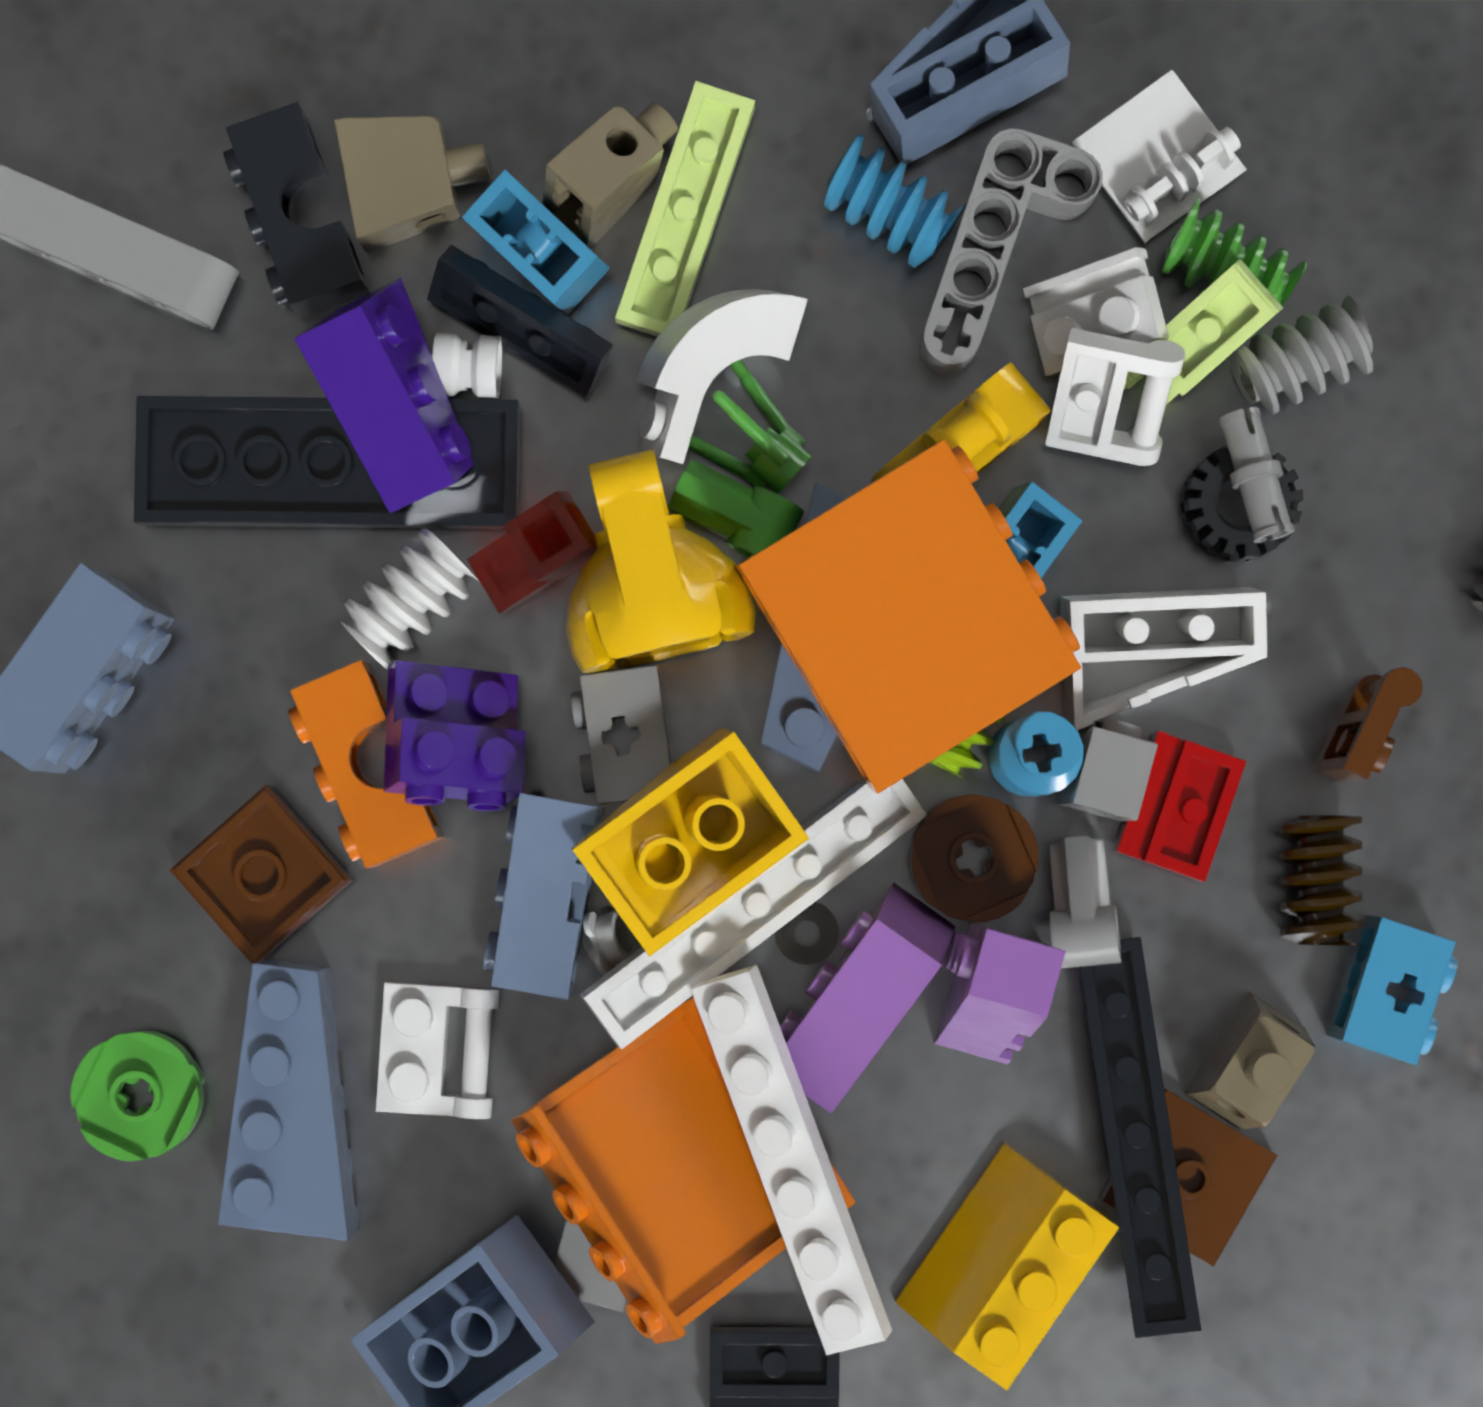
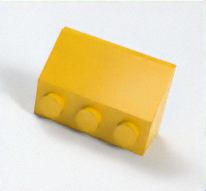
[894,1142,1119,1390]

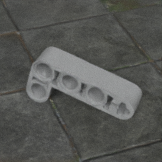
[919,128,1103,376]

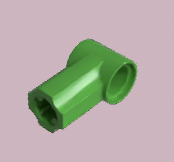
[667,459,804,557]

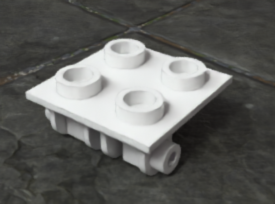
[1071,70,1247,244]

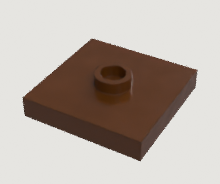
[170,785,353,964]
[1099,1088,1278,1267]

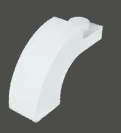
[635,289,808,464]

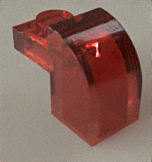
[467,491,597,614]

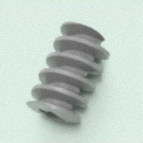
[1229,296,1373,415]

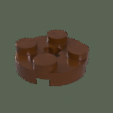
[909,794,1039,923]

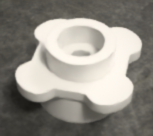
[582,906,639,975]

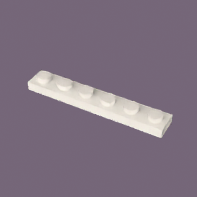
[579,779,927,1050]
[691,965,892,1355]

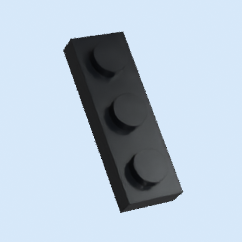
[427,244,613,398]

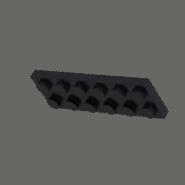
[134,396,520,529]

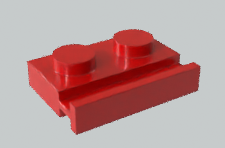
[1113,730,1247,882]

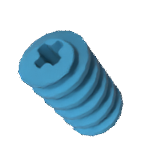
[824,133,966,268]
[988,711,1084,796]

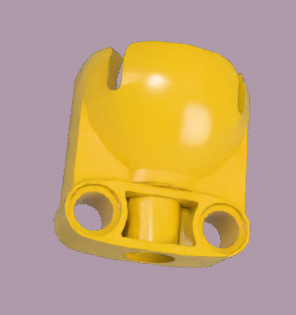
[566,449,756,673]

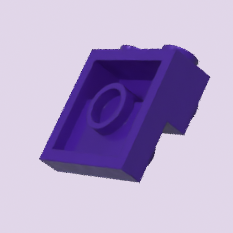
[383,660,526,812]

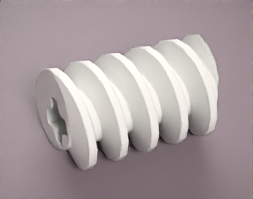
[340,528,479,670]

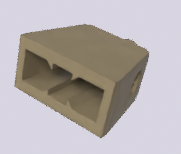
[542,103,678,249]
[334,116,491,252]
[1185,992,1316,1130]

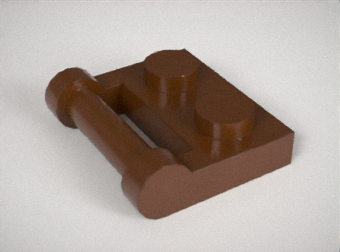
[1314,667,1423,782]

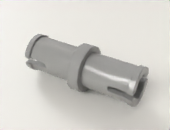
[1218,407,1295,543]

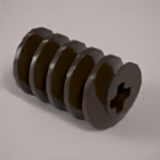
[1280,815,1363,946]

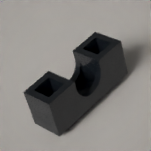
[223,102,371,319]

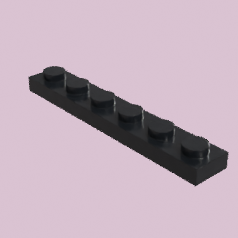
[1080,937,1202,1338]

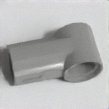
[1049,836,1122,969]

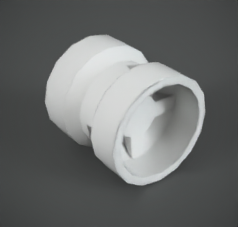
[432,333,503,399]

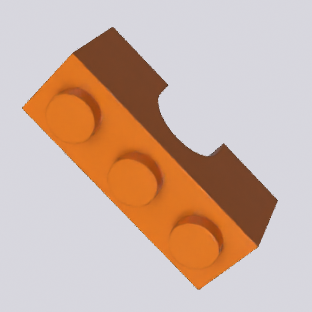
[288,660,445,868]

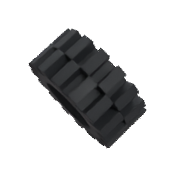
[1180,446,1303,562]

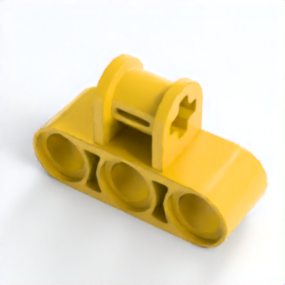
[871,362,1052,482]

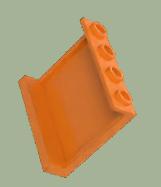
[735,439,1082,794]
[510,996,856,1344]

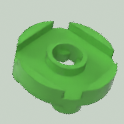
[70,1030,205,1162]

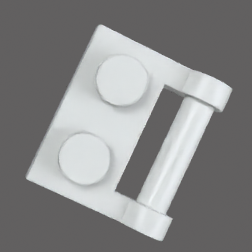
[1045,328,1185,466]
[375,982,500,1119]

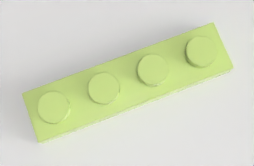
[615,81,755,337]

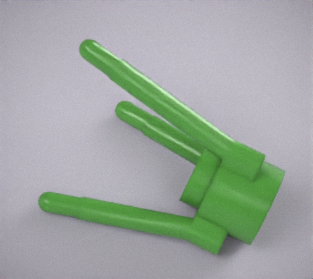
[688,359,812,494]

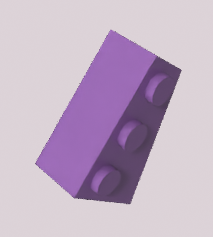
[780,882,956,1113]
[934,922,1066,1065]

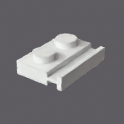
[1023,247,1169,377]

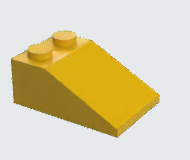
[571,728,810,957]

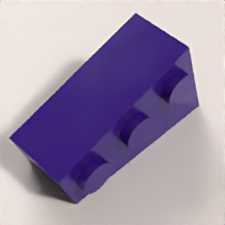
[294,278,474,513]

